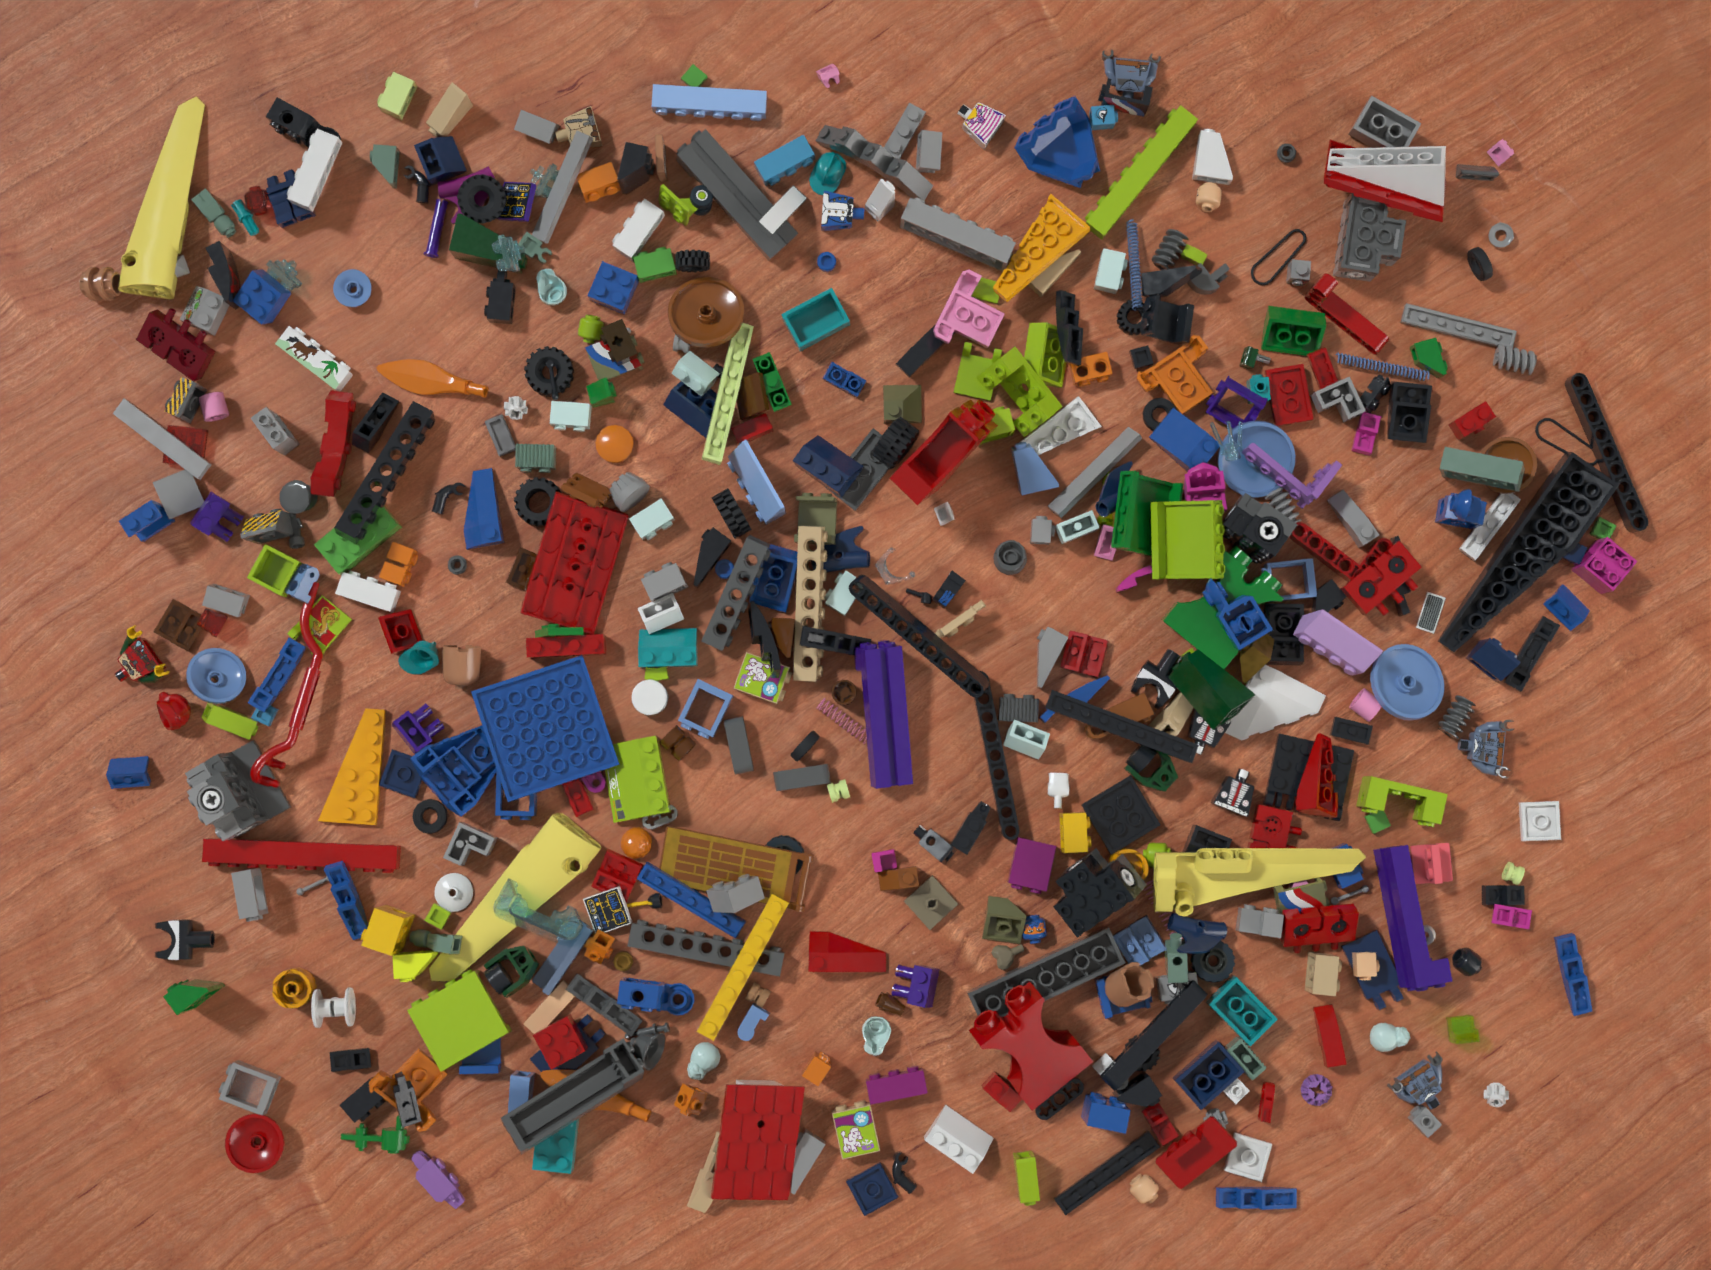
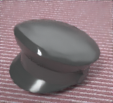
[279,480,318,514]
[993,540,1027,575]

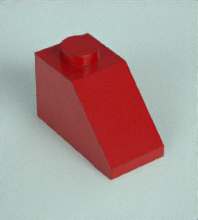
[981,1071,1022,1112]

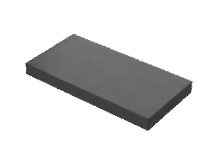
[825,428,890,511]
[232,740,291,826]

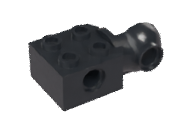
[266,97,341,148]

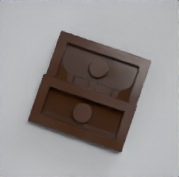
[736,372,769,420]
[505,547,537,591]
[154,599,207,651]

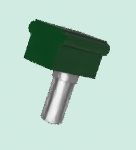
[1239,346,1271,369]

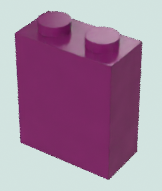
[1007,837,1056,894]

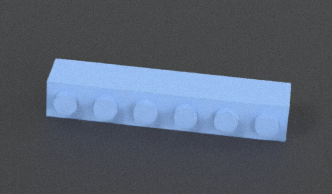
[651,84,767,121]

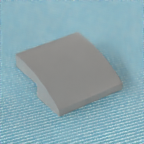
[152,470,204,519]

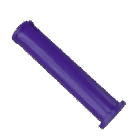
[424,199,448,258]

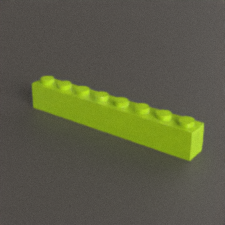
[1085,105,1198,240]

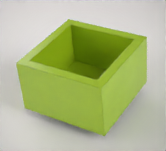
[980,406,1015,444]
[247,544,304,598]

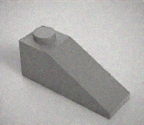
[1327,490,1379,548]
[1037,627,1068,689]
[791,1129,826,1194]

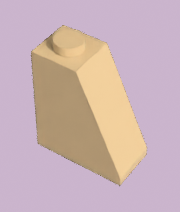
[426,82,473,138]

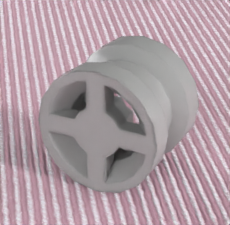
[673,334,690,353]

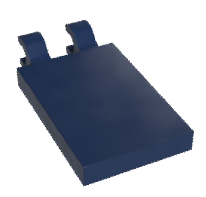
[1341,930,1404,1010]
[530,1014,605,1072]

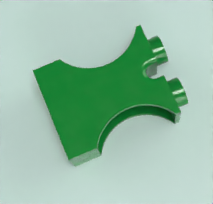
[1161,546,1284,669]

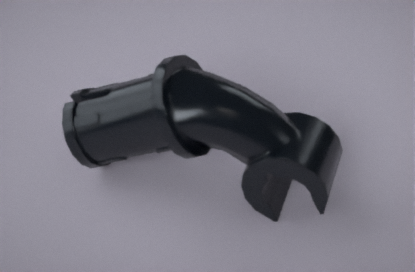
[403,166,431,204]
[431,482,466,514]
[892,1151,917,1194]

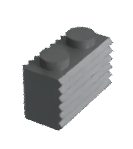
[998,694,1039,723]

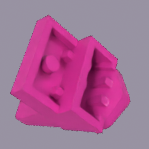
[1184,462,1227,512]

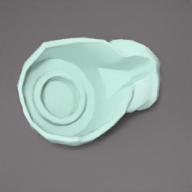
[536,269,567,306]
[862,1016,891,1056]
[1370,1023,1411,1052]
[687,1042,720,1080]

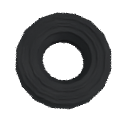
[1467,247,1493,281]
[1142,398,1176,431]
[790,731,820,762]
[412,799,448,834]

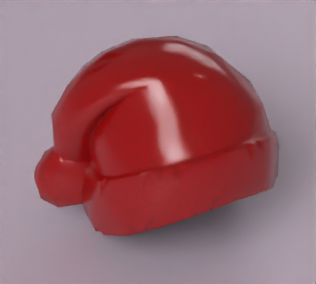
[156,692,191,731]

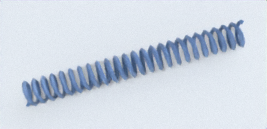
[1126,219,1143,311]
[1336,352,1430,381]

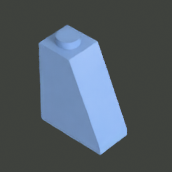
[1011,442,1059,495]
[508,1070,535,1113]

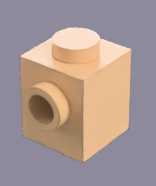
[1352,952,1380,980]

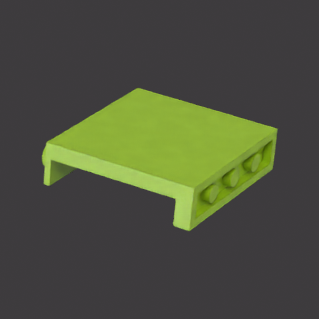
[1151,500,1225,579]
[407,969,512,1072]

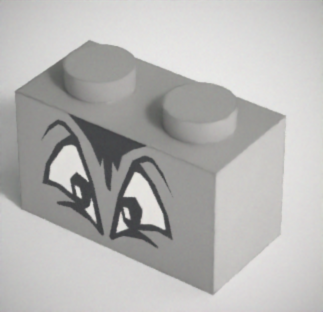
[1155,971,1198,1004]

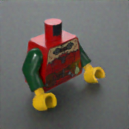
[114,625,169,684]

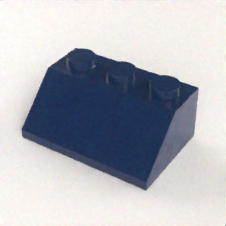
[663,381,735,438]
[792,435,864,498]
[1173,1040,1245,1110]

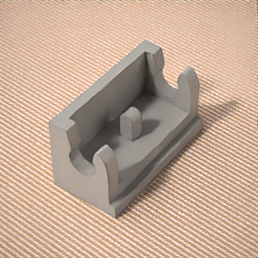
[514,110,560,144]
[916,130,942,173]
[202,584,250,617]

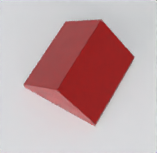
[378,609,422,655]

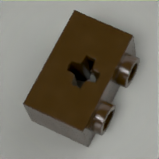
[600,319,639,366]

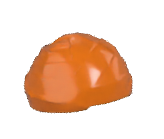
[621,827,652,859]

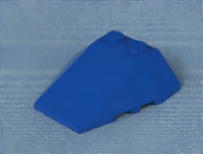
[410,725,497,817]

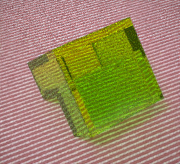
[1446,1015,1480,1044]

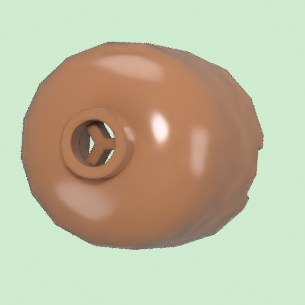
[442,645,481,689]
[1105,962,1154,1007]

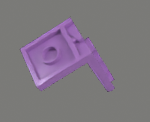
[1241,443,1342,509]

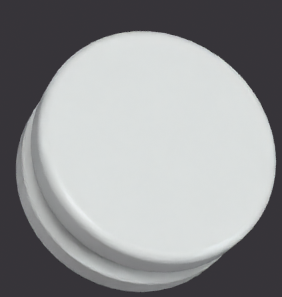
[632,680,668,715]

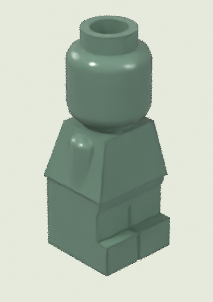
[191,188,236,238]
[409,929,462,954]

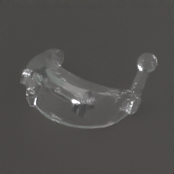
[874,547,915,585]

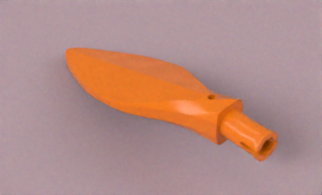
[376,359,489,397]
[540,1069,652,1122]

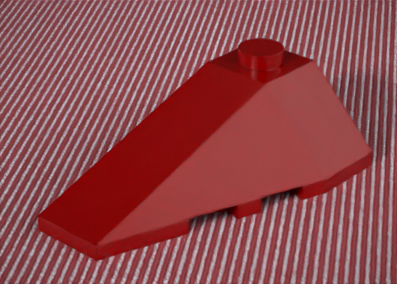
[1295,733,1338,818]
[808,931,886,972]

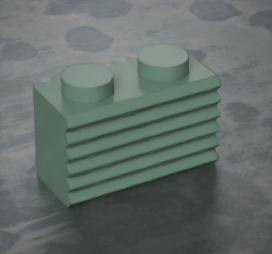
[515,444,556,473]
[1224,1036,1266,1080]

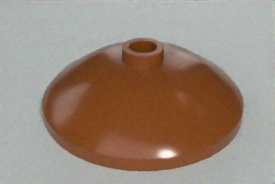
[1481,437,1537,494]

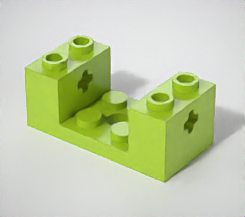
[977,347,1063,437]
[1356,776,1448,827]

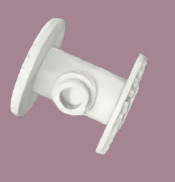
[311,987,356,1028]

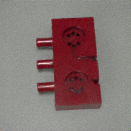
[136,308,216,382]

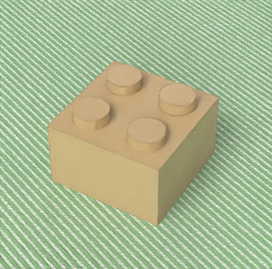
[1305,952,1342,996]

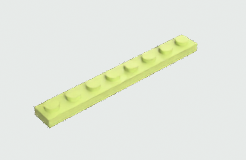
[702,323,754,465]

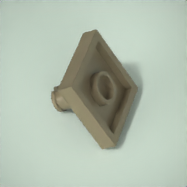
[904,875,958,930]

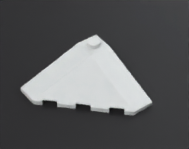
[1225,665,1326,741]

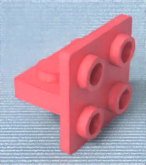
[1410,843,1453,884]

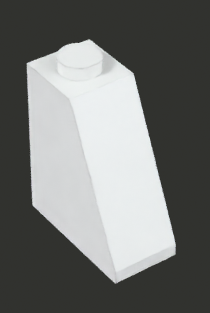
[1192,129,1233,185]

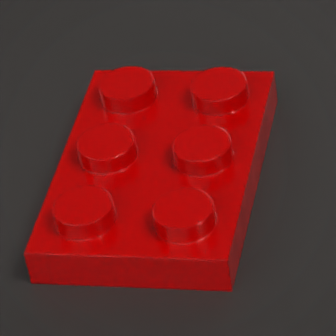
[1265,364,1314,426]

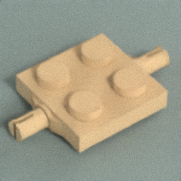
[935,600,986,638]

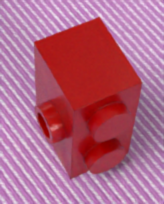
[1448,401,1496,440]

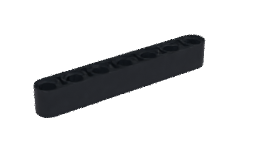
[1100,980,1208,1091]

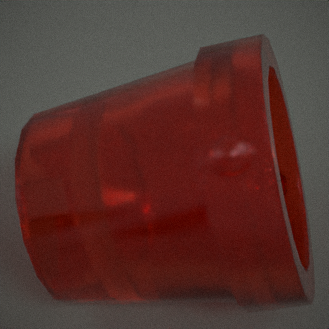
[197,608,228,638]

